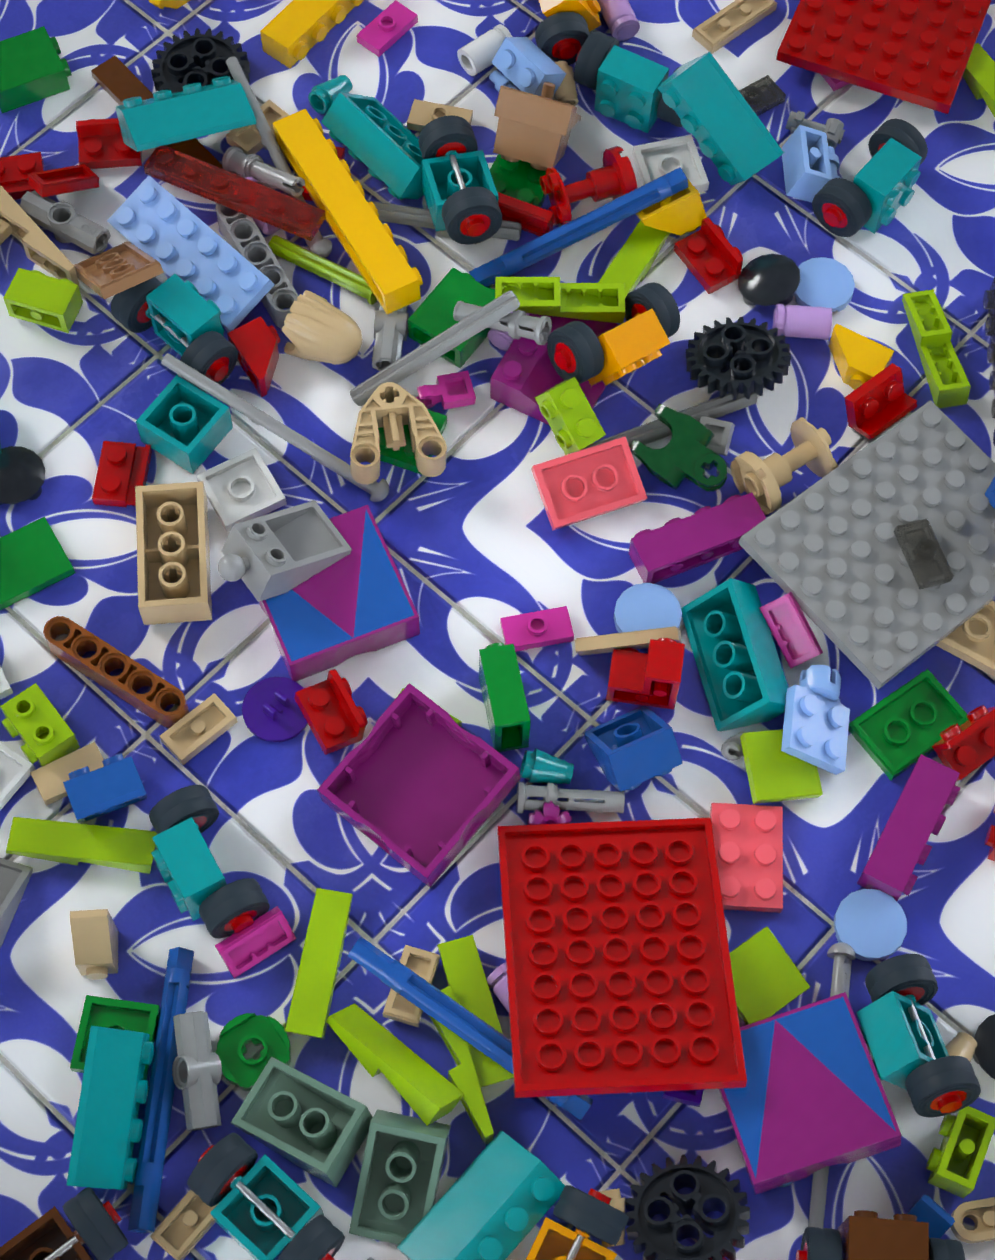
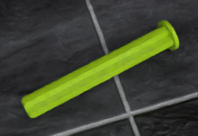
[268,235,378,305]

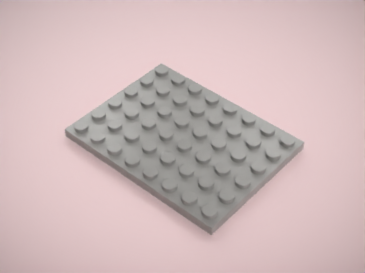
[739,400,995,690]

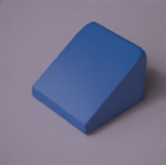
[907,1194,955,1238]

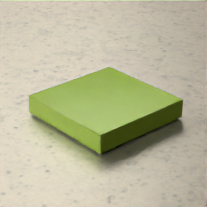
[740,729,823,804]
[729,926,810,1025]

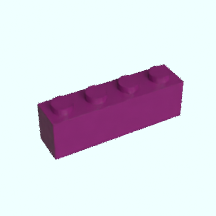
[629,492,766,584]
[857,754,960,901]

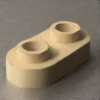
[950,1197,995,1244]

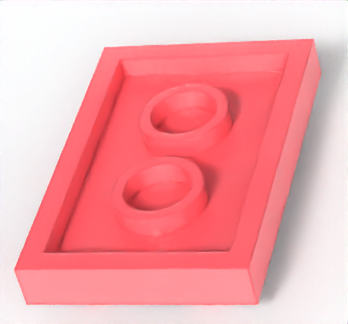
[531,436,647,530]
[710,803,783,913]

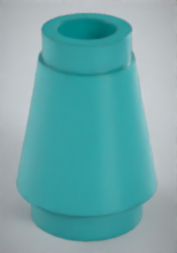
[308,75,353,114]
[520,748,574,784]

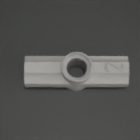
[20,190,111,255]
[372,305,409,371]
[172,1011,222,1131]

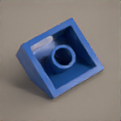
[583,705,683,792]
[63,754,147,824]

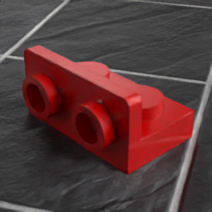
[76,118,142,169]
[674,217,743,294]
[844,363,917,440]
[294,669,368,755]
[932,705,995,781]

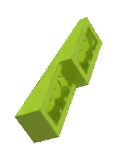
[963,43,995,117]
[598,220,670,297]
[495,277,625,324]
[902,289,971,408]
[6,817,157,874]
[285,888,353,1039]
[437,935,513,1088]
[429,985,494,1145]
[326,1003,464,1126]

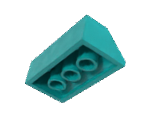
[657,52,784,186]
[115,76,257,152]
[321,92,424,200]
[681,578,789,732]
[66,1026,154,1190]
[397,1131,565,1260]

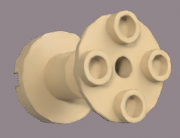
[730,417,838,515]

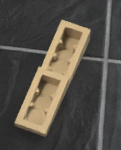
[0,185,79,285]

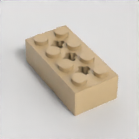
[135,481,212,625]

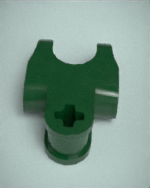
[629,404,727,492]

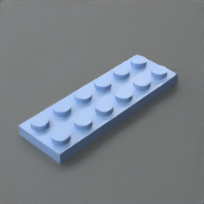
[107,175,275,331]

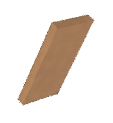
[74,241,164,299]

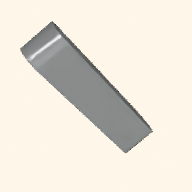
[215,195,298,329]

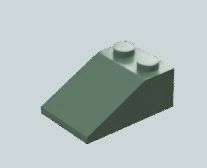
[231,1057,373,1187]
[349,1109,451,1245]

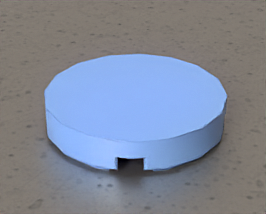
[793,257,855,313]
[613,583,682,649]
[834,889,907,961]

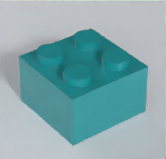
[136,375,233,474]

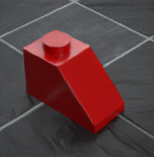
[227,316,281,397]

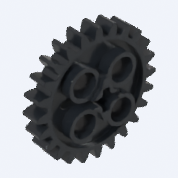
[151,28,250,93]
[686,317,791,400]
[625,1154,750,1260]

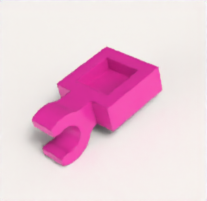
[416,370,476,410]

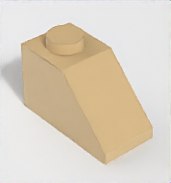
[70,909,119,980]

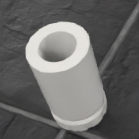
[457,24,512,76]

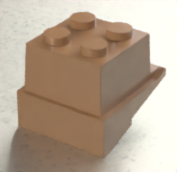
[493,82,582,171]

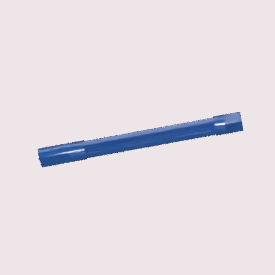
[469,167,689,287]
[347,937,593,1120]
[128,947,194,1234]

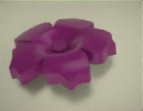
[528,801,572,825]

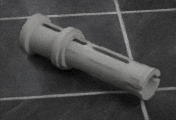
[222,146,305,197]
[453,301,552,345]
[516,781,625,814]

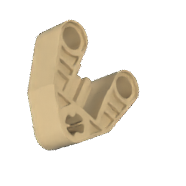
[350,382,447,485]

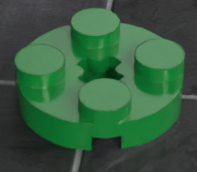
[216,1013,291,1091]

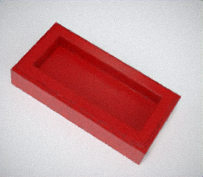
[28,164,99,197]
[497,192,554,236]

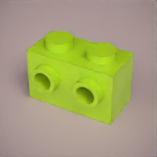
[3,268,83,333]
[535,377,606,455]
[0,683,80,767]
[926,1106,995,1199]

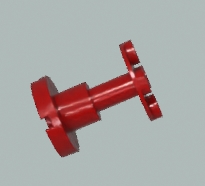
[540,146,638,225]

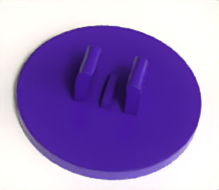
[242,677,308,742]

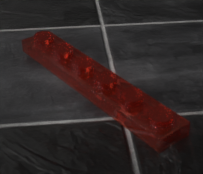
[144,145,326,241]

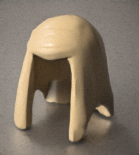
[281,290,363,365]

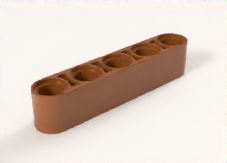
[43,616,189,728]

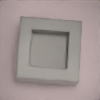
[700,416,735,456]

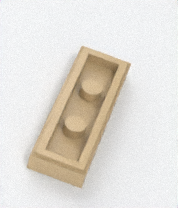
[692,0,777,54]
[574,626,682,656]
[150,1189,219,1260]

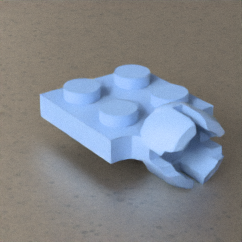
[781,664,850,775]

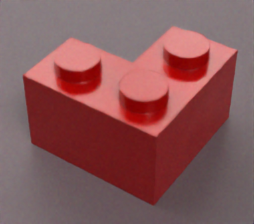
[606,638,685,710]

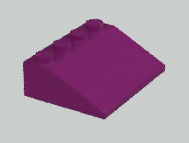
[490,314,619,425]

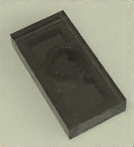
[739,75,786,116]
[894,518,954,589]

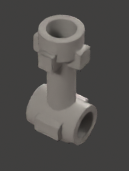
[785,111,845,149]

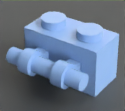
[489,37,566,97]
[781,125,840,203]

